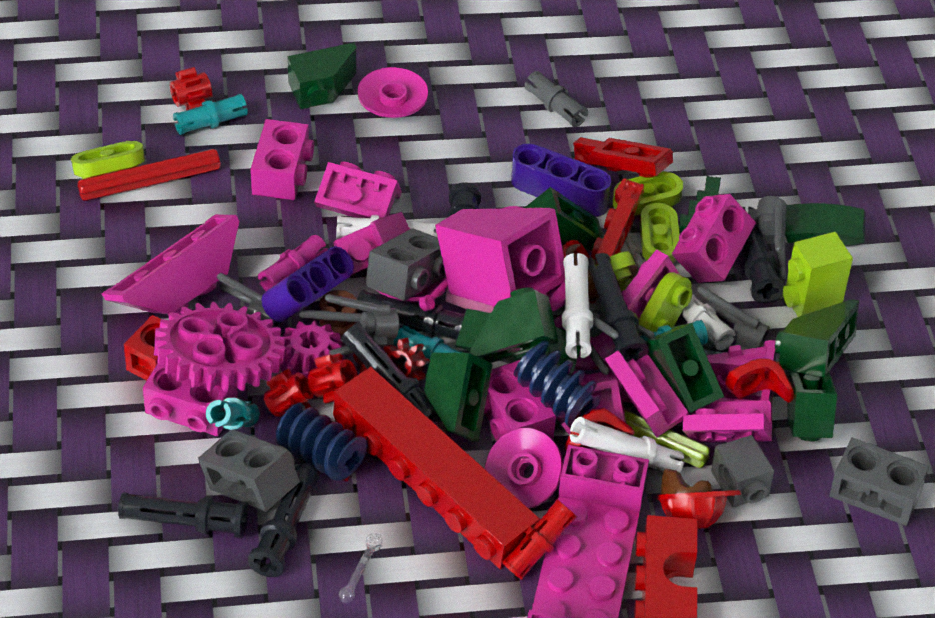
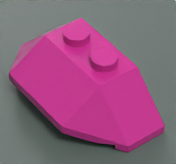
[102,214,239,315]

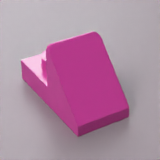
[333,212,410,276]

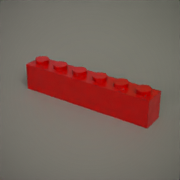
[333,367,540,570]

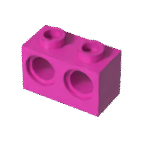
[251,119,314,200]
[672,194,756,283]
[484,360,556,442]
[143,364,238,437]

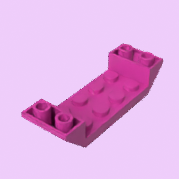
[527,445,649,618]

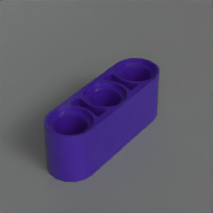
[511,143,612,217]
[261,246,354,322]

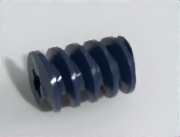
[514,340,601,428]
[276,402,368,481]

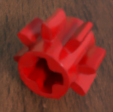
[169,67,213,110]
[383,338,430,381]
[308,353,358,404]
[264,369,314,417]

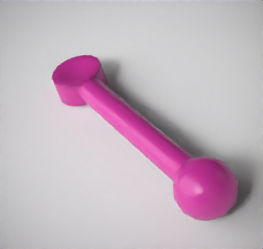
[419,278,448,312]

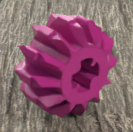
[280,320,344,379]

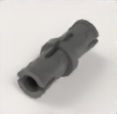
[525,71,588,127]

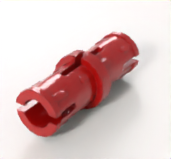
[502,499,578,580]

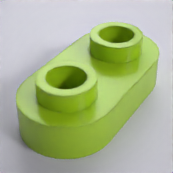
[71,141,145,179]
[612,171,683,216]
[639,203,680,263]
[596,251,639,291]
[639,272,692,336]

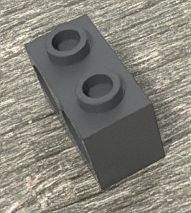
[366,228,446,301]
[198,429,300,512]
[829,437,929,526]

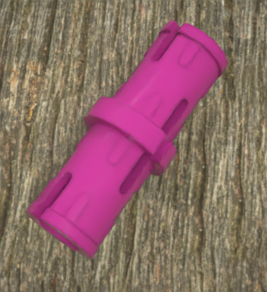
[258,235,328,291]

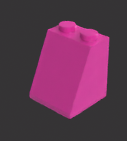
[435,208,565,307]

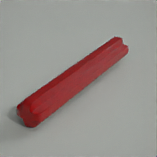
[77,149,221,201]

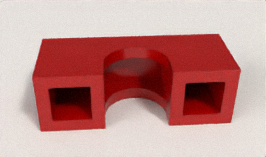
[634,515,697,618]

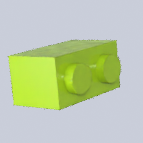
[783,232,853,317]

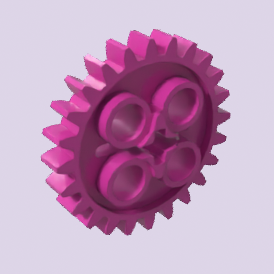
[154,302,285,392]

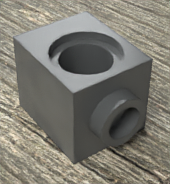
[711,435,774,507]

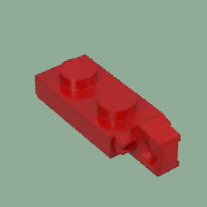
[573,137,673,177]
[591,178,644,265]

